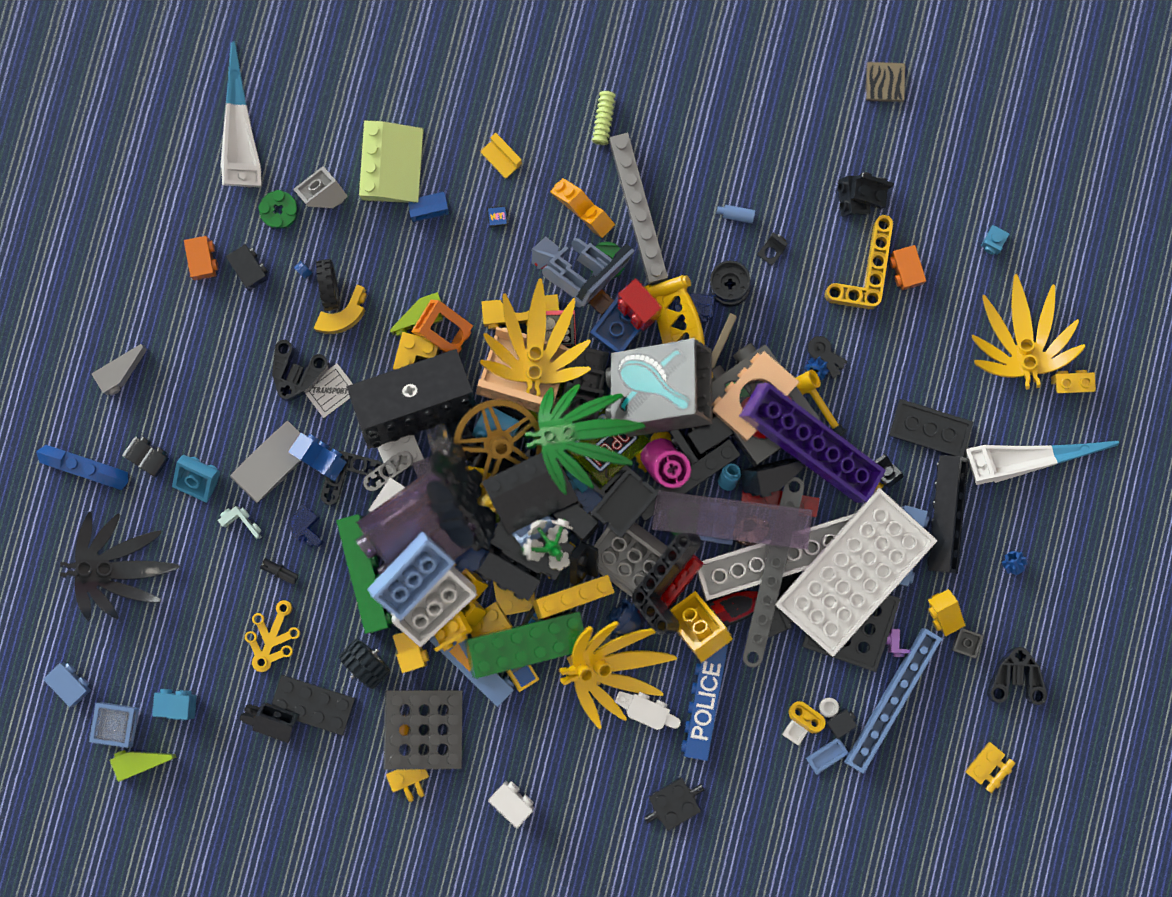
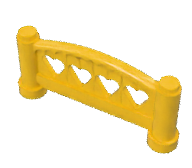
[643,275,713,378]

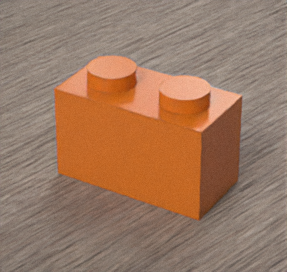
[184,236,218,280]
[889,245,926,291]

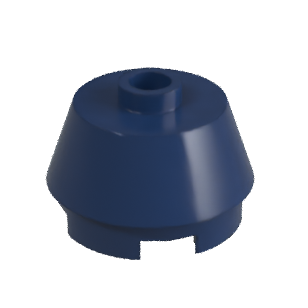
[605,599,643,636]

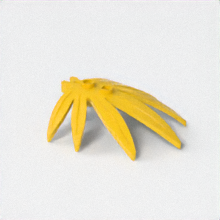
[972,274,1085,390]
[480,278,591,397]
[559,622,677,729]

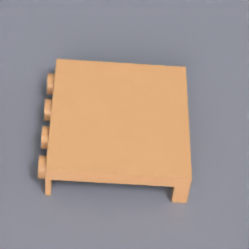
[476,327,570,413]

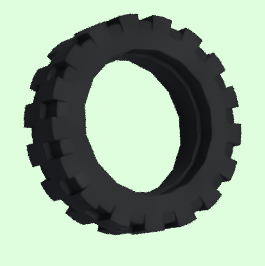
[316,259,340,311]

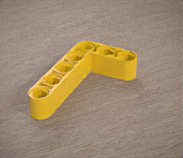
[825,215,893,309]

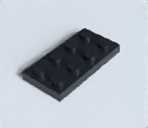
[888,399,973,457]
[272,675,356,735]

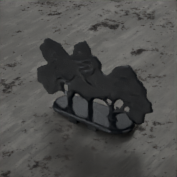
[426,443,496,551]

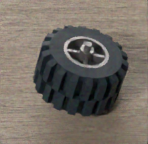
[339,639,390,689]

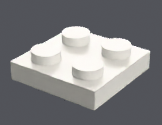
[377,435,425,475]

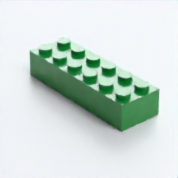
[336,514,393,634]
[464,611,584,679]

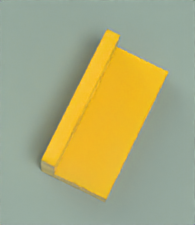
[481,133,522,178]

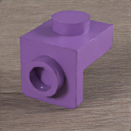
[886,629,910,657]

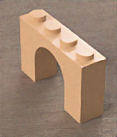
[712,351,799,442]

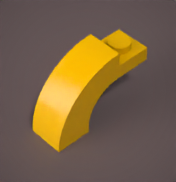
[314,285,367,334]

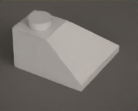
[294,166,348,208]

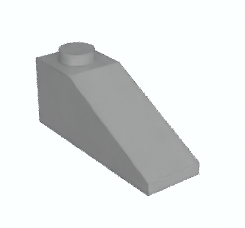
[92,344,147,396]

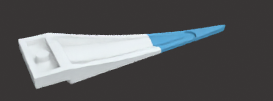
[221,41,261,187]
[965,441,1119,485]

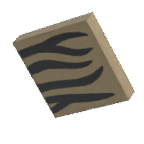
[866,62,905,102]

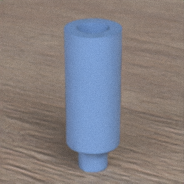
[716,204,755,224]

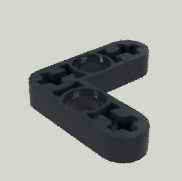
[321,451,386,505]

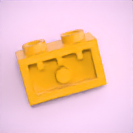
[434,611,473,652]

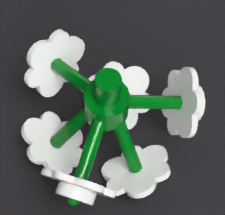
[522,519,573,571]

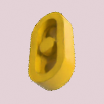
[789,701,825,733]

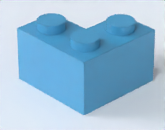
[152,689,197,720]

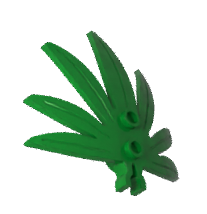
[525,384,646,495]

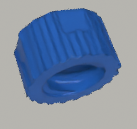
[294,261,312,279]

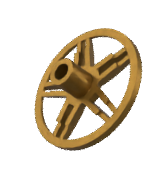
[454,399,542,486]

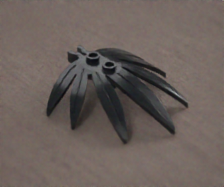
[60,512,180,621]

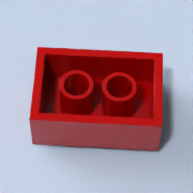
[617,278,662,332]

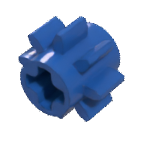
[804,357,829,381]
[1002,551,1028,575]

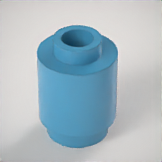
[718,464,741,491]

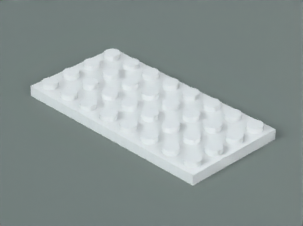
[775,488,937,657]

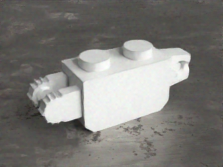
[615,691,680,730]

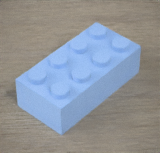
[368,531,455,621]

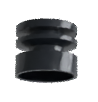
[710,260,750,307]

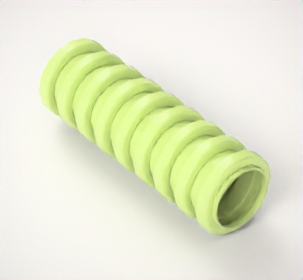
[592,91,616,145]

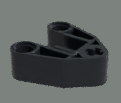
[272,340,330,401]
[987,647,1047,705]

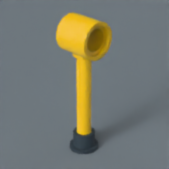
[795,370,847,436]

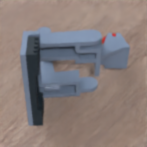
[531,236,635,308]

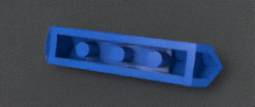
[36,445,128,490]

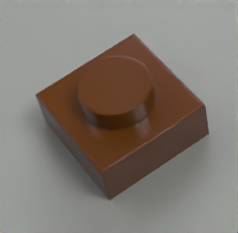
[588,289,614,316]

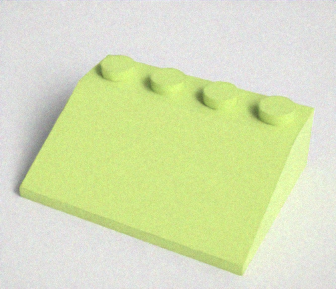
[359,121,423,203]

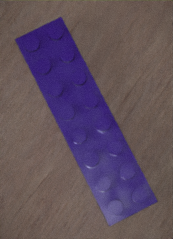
[739,383,886,503]

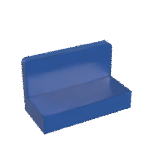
[408,192,449,222]

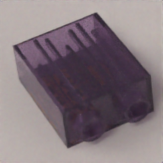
[355,469,476,575]

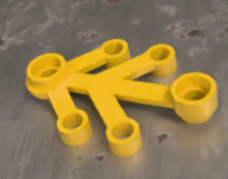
[245,600,300,672]

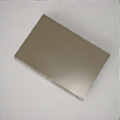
[712,313,737,369]

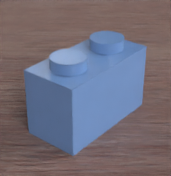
[43,663,91,707]

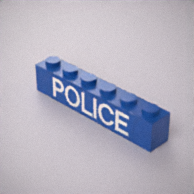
[681,645,728,761]

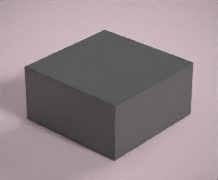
[951,628,983,659]

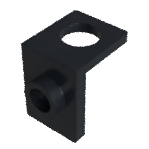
[757,232,788,266]

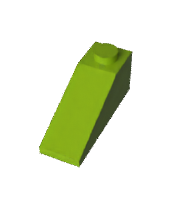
[110,750,177,782]

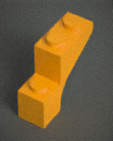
[550,178,615,238]

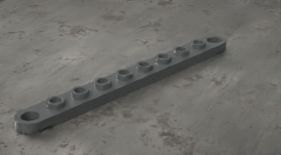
[743,477,804,667]

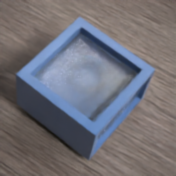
[89,702,139,748]

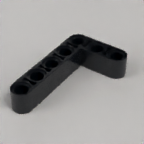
[632,533,701,635]

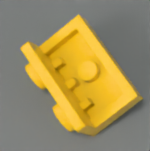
[1051,370,1096,393]

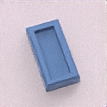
[806,738,849,775]

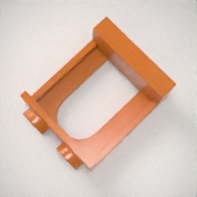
[411,300,473,354]

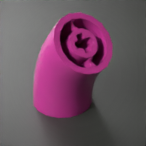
[640,438,691,488]

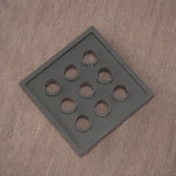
[384,690,462,770]

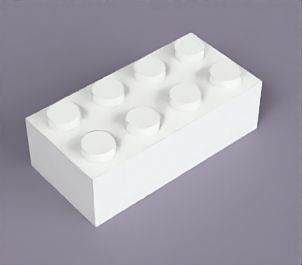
[392,566,477,647]

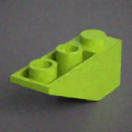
[390,292,444,336]

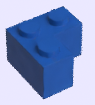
[288,433,347,481]

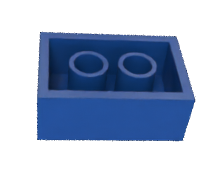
[590,287,642,353]

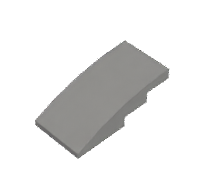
[230,420,301,503]

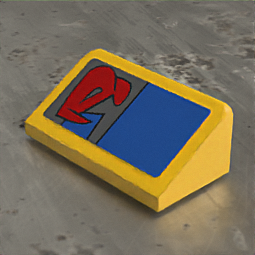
[506,665,539,692]

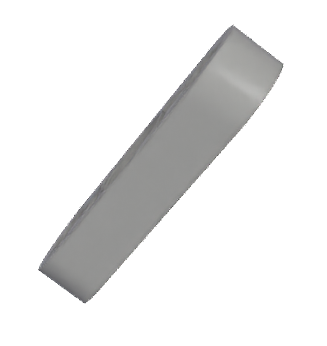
[363,451,413,491]

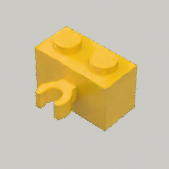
[928,589,966,636]

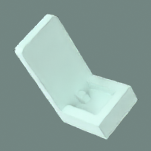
[218,506,262,539]

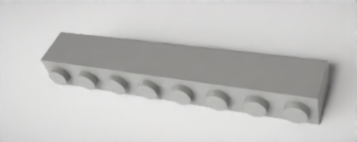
[609,133,668,286]

